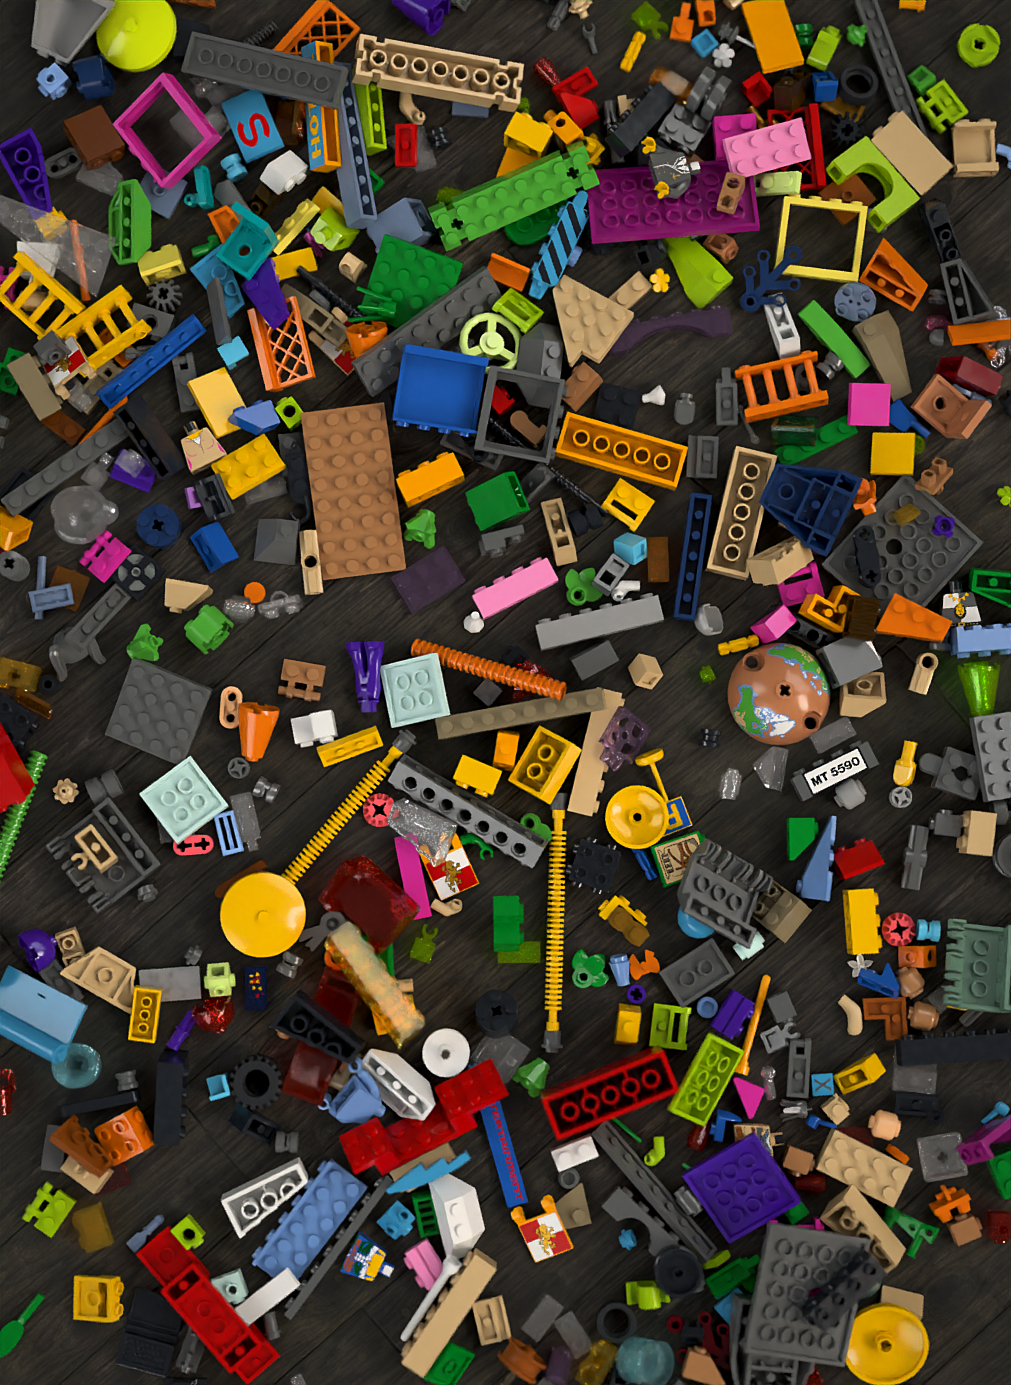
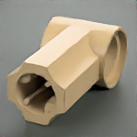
[908,653,938,695]

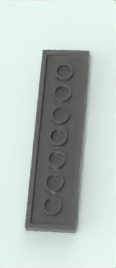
[181,31,349,110]
[351,266,502,397]

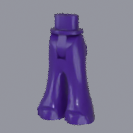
[346,641,385,712]

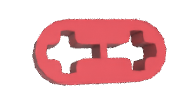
[173,835,214,855]

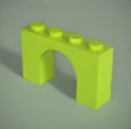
[825,136,920,233]

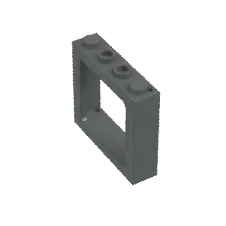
[474,365,568,464]

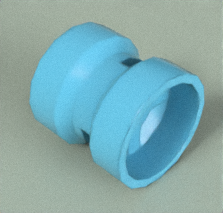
[220,153,248,182]
[916,919,941,942]

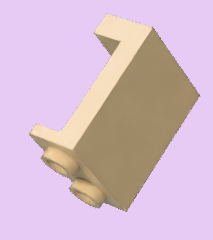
[951,119,999,177]

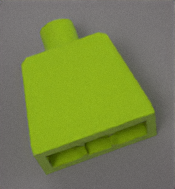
[310,206,360,251]

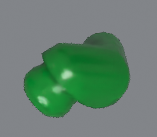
[192,235,221,258]

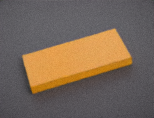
[742,0,804,74]

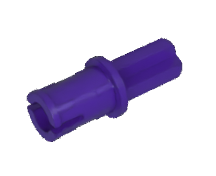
[166,1010,199,1051]

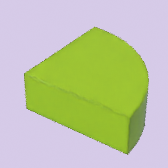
[702,1250,731,1269]

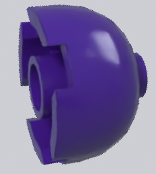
[17,928,57,971]

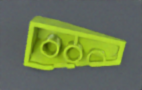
[662,236,733,311]

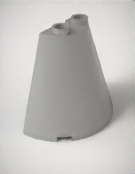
[31,0,117,67]

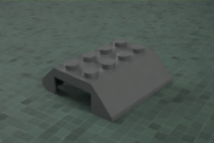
[46,797,161,914]
[677,839,773,949]

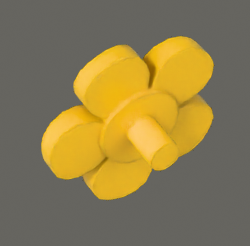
[650,269,670,292]

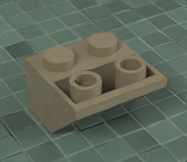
[751,880,812,943]

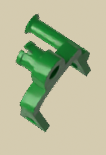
[882,1205,940,1258]

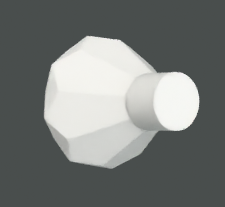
[642,385,665,405]
[464,612,484,633]

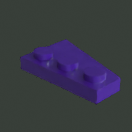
[241,257,290,329]

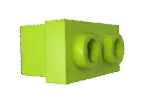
[806,25,842,72]
[626,1280,670,1309]

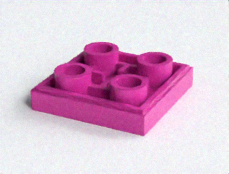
[847,383,891,426]

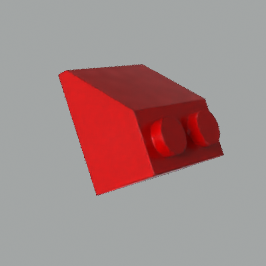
[833,838,885,879]

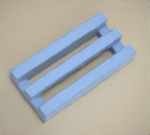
[214,810,244,856]

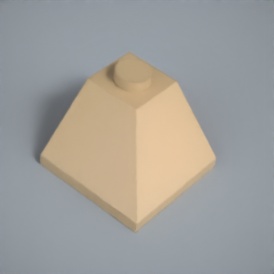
[165,578,213,614]
[839,672,886,717]

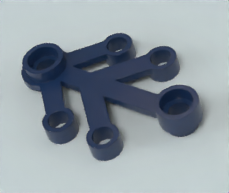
[740,246,802,312]

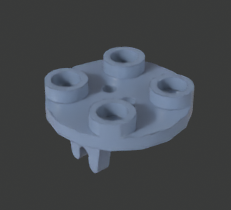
[835,282,876,322]

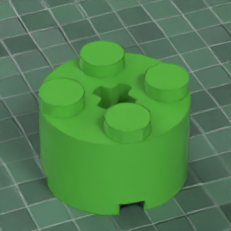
[184,605,234,654]

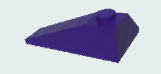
[0,128,53,221]

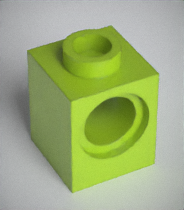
[275,396,304,432]
[171,1214,206,1250]

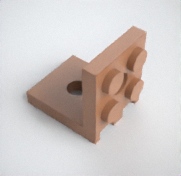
[911,374,992,439]

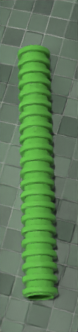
[0,750,48,883]

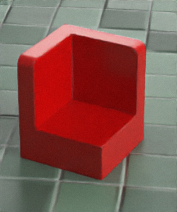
[741,71,774,108]

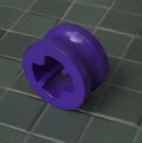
[627,984,646,1004]

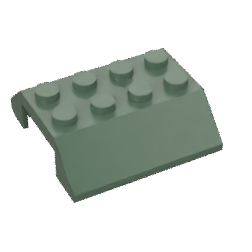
[943,919,1011,1013]

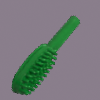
[0,1292,45,1357]

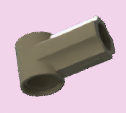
[329,1053,365,1091]

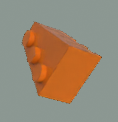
[859,238,928,312]
[876,593,952,643]

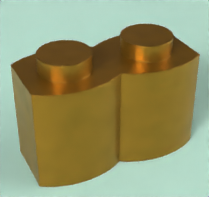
[607,906,649,947]

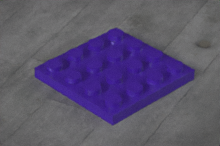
[682,1131,801,1244]

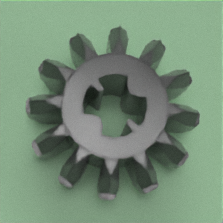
[146,278,183,313]

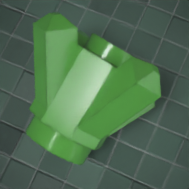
[403,509,436,549]
[127,624,163,661]
[512,1058,550,1097]

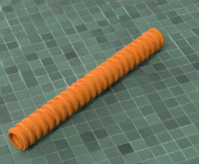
[411,638,566,701]

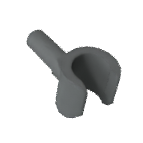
[583,23,598,55]

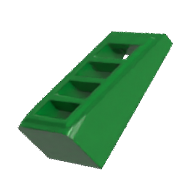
[412,1189,441,1238]

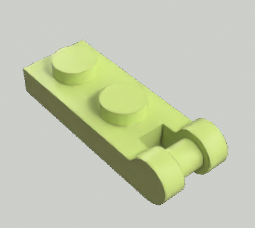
[753,171,802,196]

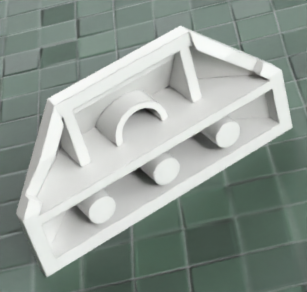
[361,1049,436,1121]
[429,1174,485,1259]

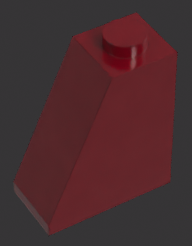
[935,356,1003,396]

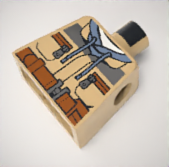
[733,1123,784,1156]

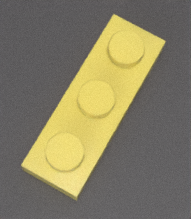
[272,198,320,256]

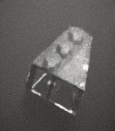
[387,798,458,868]

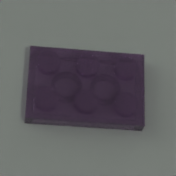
[391,546,466,614]

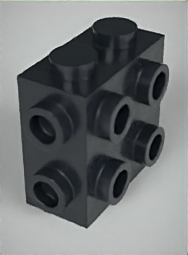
[0,693,40,751]
[565,836,622,895]

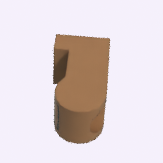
[717,172,745,215]
[510,411,547,448]

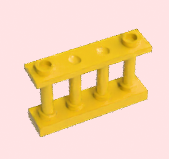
[0,251,87,341]
[55,285,152,378]

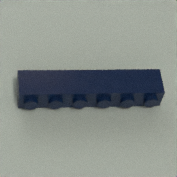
[672,492,712,622]

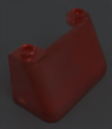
[318,856,420,956]

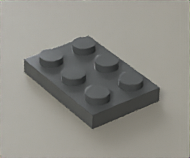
[659,938,735,1008]

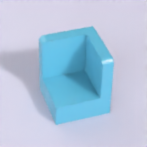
[217,336,249,370]
[613,532,648,565]
[206,1072,232,1101]

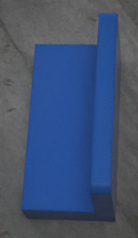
[190,522,239,573]

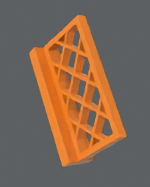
[273,0,361,59]
[247,296,315,392]

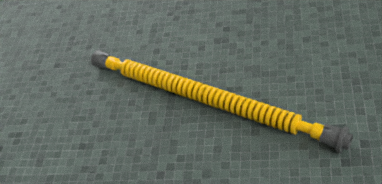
[281,729,416,885]
[541,793,568,1053]

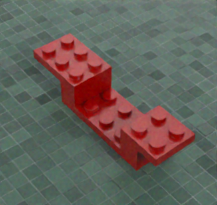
[339,1058,509,1175]
[136,1225,280,1385]

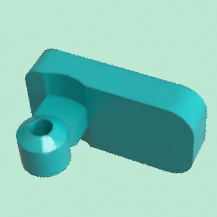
[184,165,214,210]

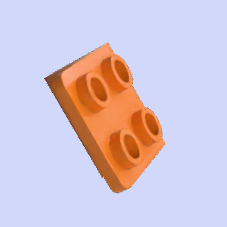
[94,1106,154,1166]

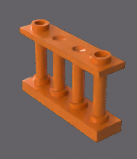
[735,350,829,423]

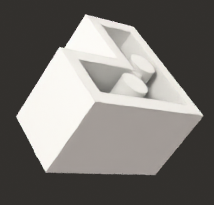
[291,710,338,748]

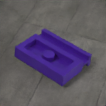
[110,449,157,493]

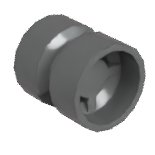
[85,769,124,806]
[989,798,1011,825]

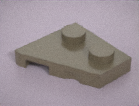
[545,1182,591,1229]

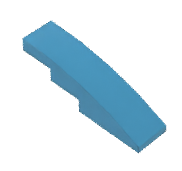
[386,1150,471,1194]

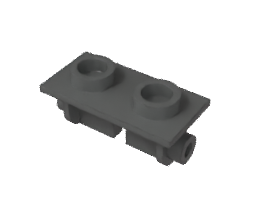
[176,1326,205,1373]

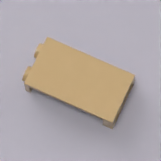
[871,111,954,195]

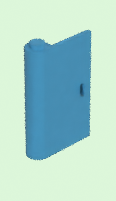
[0,965,87,1064]

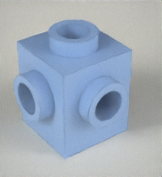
[36,63,72,100]

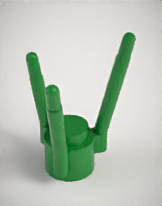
[348,286,397,322]

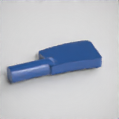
[889,399,931,439]

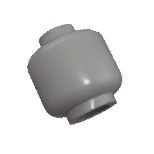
[834,778,867,810]

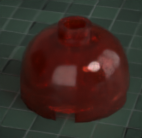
[191,996,235,1034]

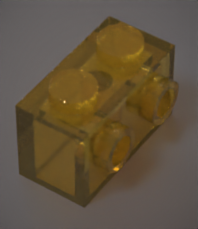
[575,1339,622,1385]

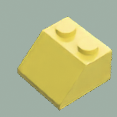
[138,244,186,286]

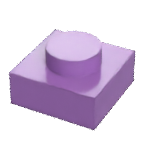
[184,487,202,509]

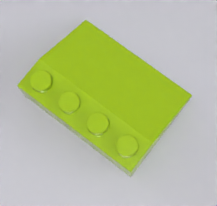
[668,1033,745,1127]

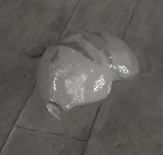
[50,485,119,545]

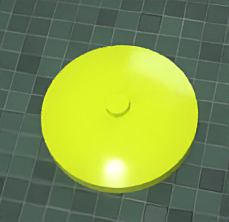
[96,0,177,72]

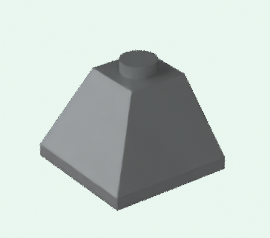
[254,519,301,566]

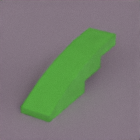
[798,300,871,378]

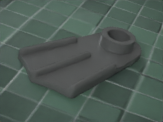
[214,179,251,211]

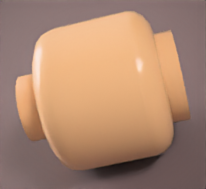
[868,1110,901,1141]

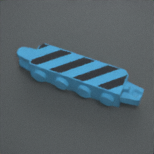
[528,190,589,300]

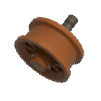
[497,1337,548,1385]

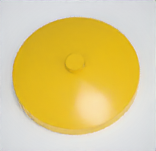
[220,872,306,957]
[846,1303,929,1385]

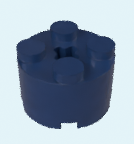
[73,53,115,101]
[137,504,182,549]

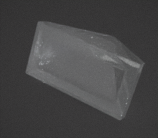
[753,746,789,791]

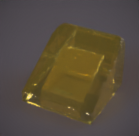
[893,504,921,527]

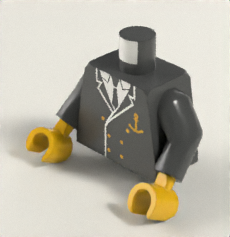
[642,137,700,199]

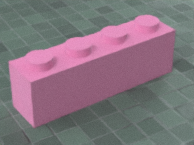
[472,557,558,620]

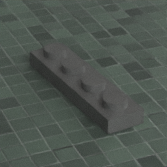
[64,583,132,653]

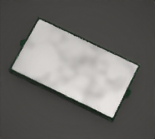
[138,964,204,1003]

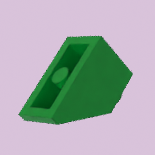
[787,818,818,860]

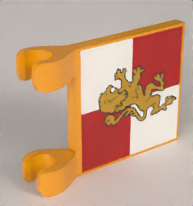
[418,832,479,901]
[511,1195,574,1263]

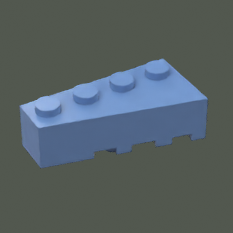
[949,623,1011,659]

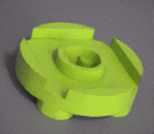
[957,24,1000,68]

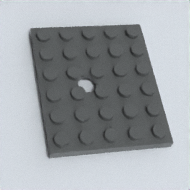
[821,475,984,619]
[742,1222,870,1367]

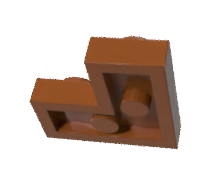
[862,996,907,1040]

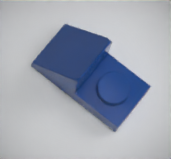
[811,71,838,102]
[857,962,900,999]

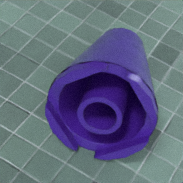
[392,0,450,35]

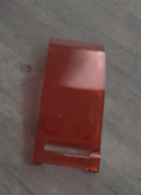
[281,965,366,1106]

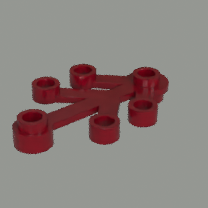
[666,1311,731,1370]

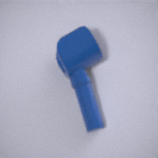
[806,1114,837,1129]

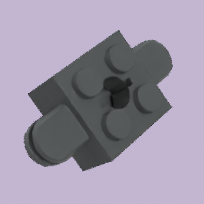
[918,747,982,801]

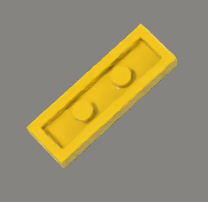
[316,726,383,767]

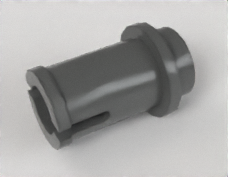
[262,1311,281,1340]

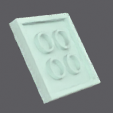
[380,653,450,728]
[140,756,229,844]

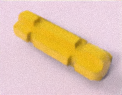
[620,31,646,72]
[718,635,759,655]

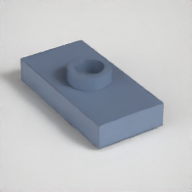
[28,583,75,613]

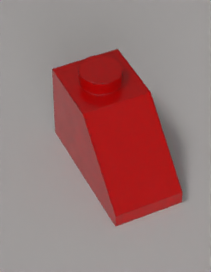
[555,89,599,129]

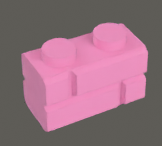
[404,1238,443,1291]

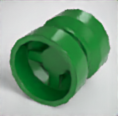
[793,24,814,51]

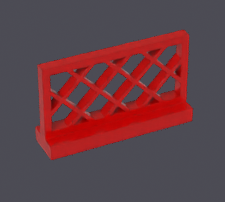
[767,103,826,191]

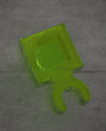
[631,1,668,39]
[410,924,438,964]

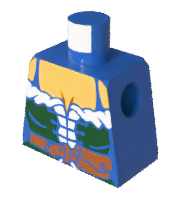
[340,1231,394,1281]

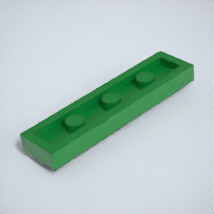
[774,414,858,465]

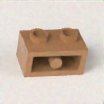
[561,362,603,412]

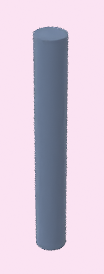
[35,556,46,620]

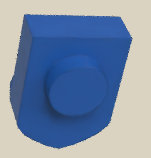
[710,1109,742,1141]

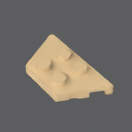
[60,946,136,1014]

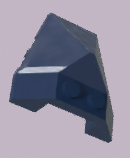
[759,463,863,557]

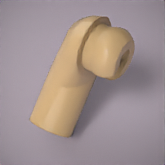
[430,898,462,916]

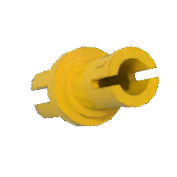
[893,740,918,787]

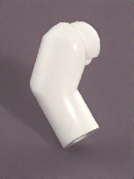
[611,580,640,601]

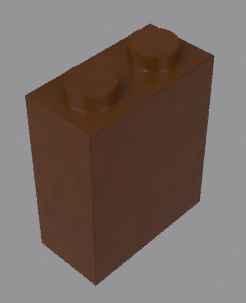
[64,105,125,171]

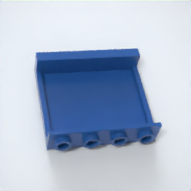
[392,344,489,437]

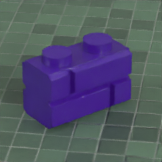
[709,989,755,1039]

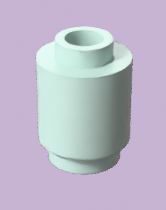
[733,931,765,960]

